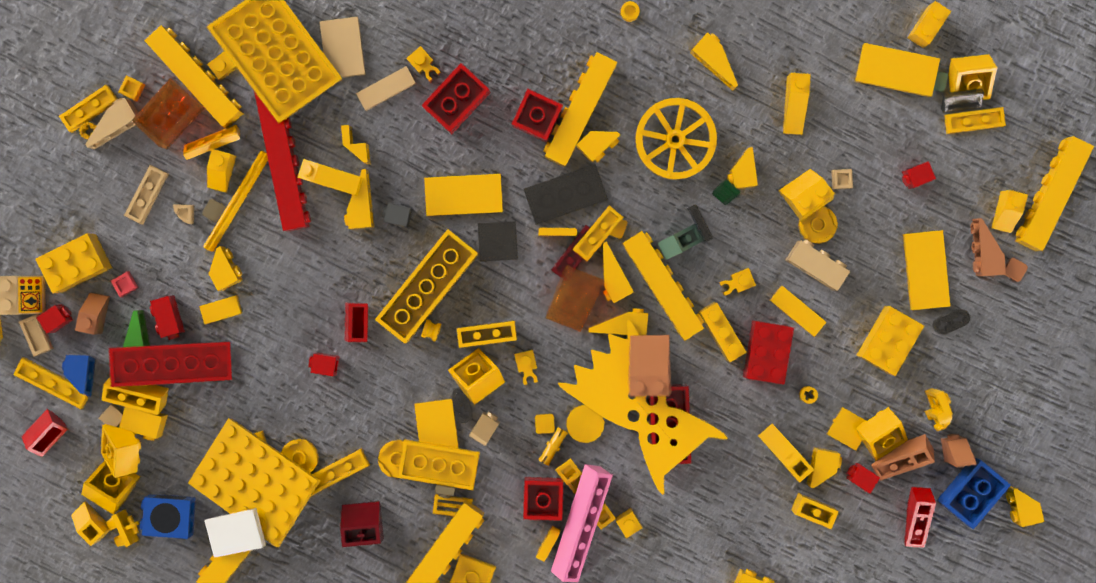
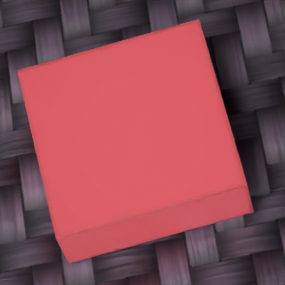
[111,272,138,297]

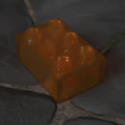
[131,78,205,149]

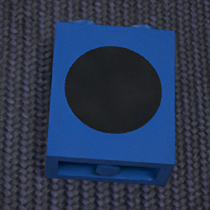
[140,494,196,539]

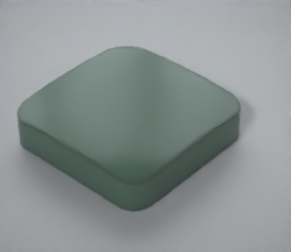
[933,71,948,92]

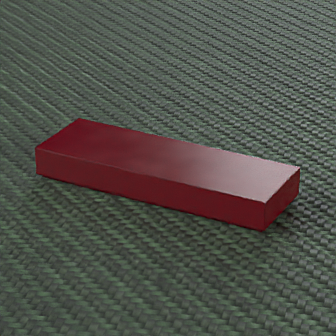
[551,225,590,281]

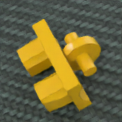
[106,509,141,547]

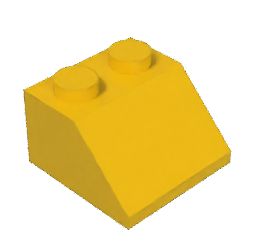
[948,54,997,101]
[779,169,835,221]
[448,348,505,405]
[856,407,908,461]
[101,424,141,478]
[81,460,140,515]

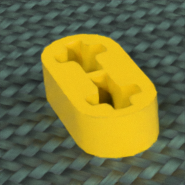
[536,525,561,562]

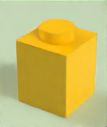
[615,508,642,538]

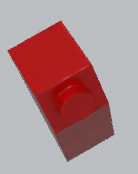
[905,487,936,548]

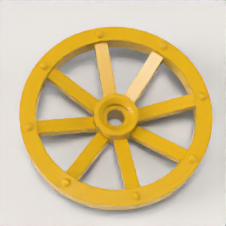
[635,98,717,180]

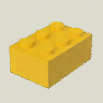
[35,233,112,293]
[856,306,924,376]

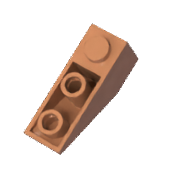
[970,218,1006,276]

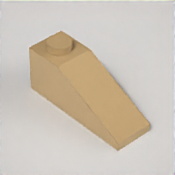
[85,98,143,150]

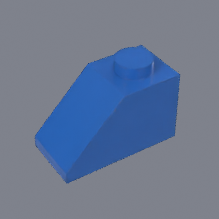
[62,355,96,397]

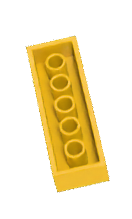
[375,229,479,344]

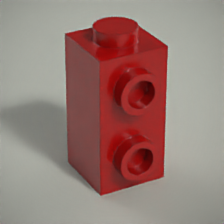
[150,295,185,340]

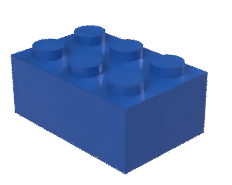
[936,457,1011,530]

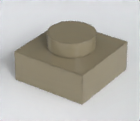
[435,484,456,498]

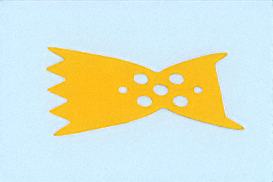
[558,320,728,495]

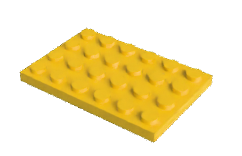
[206,0,342,123]
[188,418,321,547]

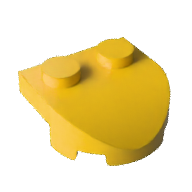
[925,388,952,431]

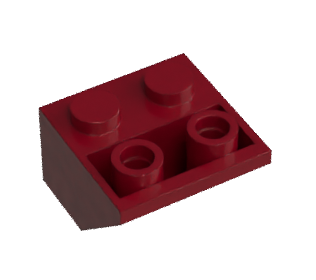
[340,501,384,547]

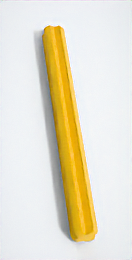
[204,151,268,252]

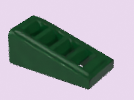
[712,180,741,205]

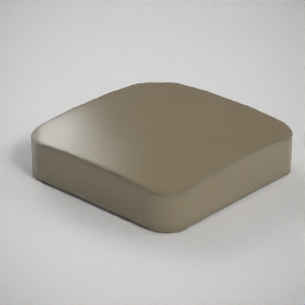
[202,199,226,223]

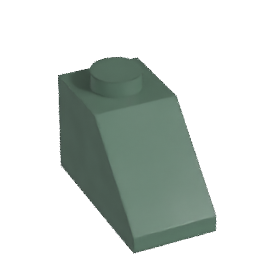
[658,224,704,260]

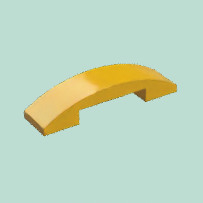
[555,458,616,530]

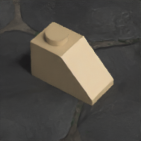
[469,412,500,446]

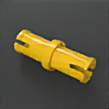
[538,427,568,466]

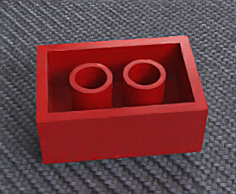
[421,63,491,135]
[743,320,794,385]

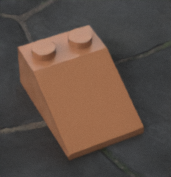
[629,335,671,396]

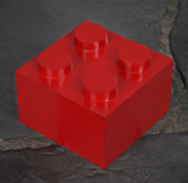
[512,89,563,143]
[523,477,563,521]

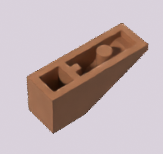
[872,434,935,481]

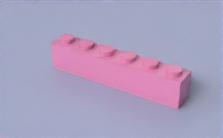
[551,464,613,582]

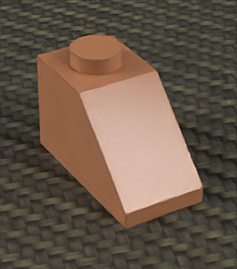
[75,293,110,335]
[941,434,976,467]

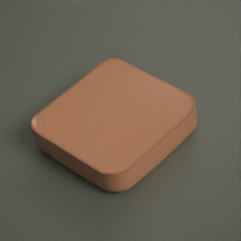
[1005,258,1028,282]

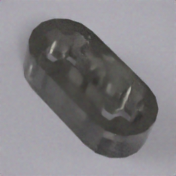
[933,309,970,334]
[452,387,473,423]

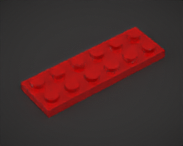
[109,341,232,387]

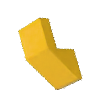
[341,125,370,164]

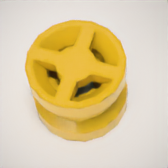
[421,319,442,342]

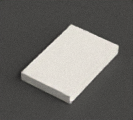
[204,508,266,558]

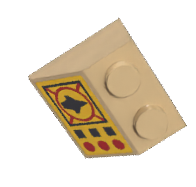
[0,276,46,315]

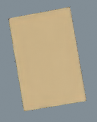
[320,17,366,78]

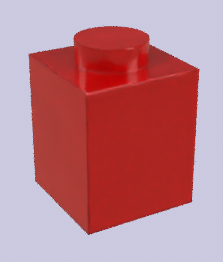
[902,161,936,189]
[36,304,73,334]
[308,353,340,376]
[846,462,880,494]

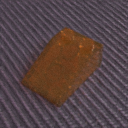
[545,265,604,332]

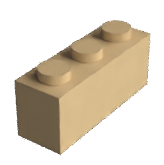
[786,240,850,291]

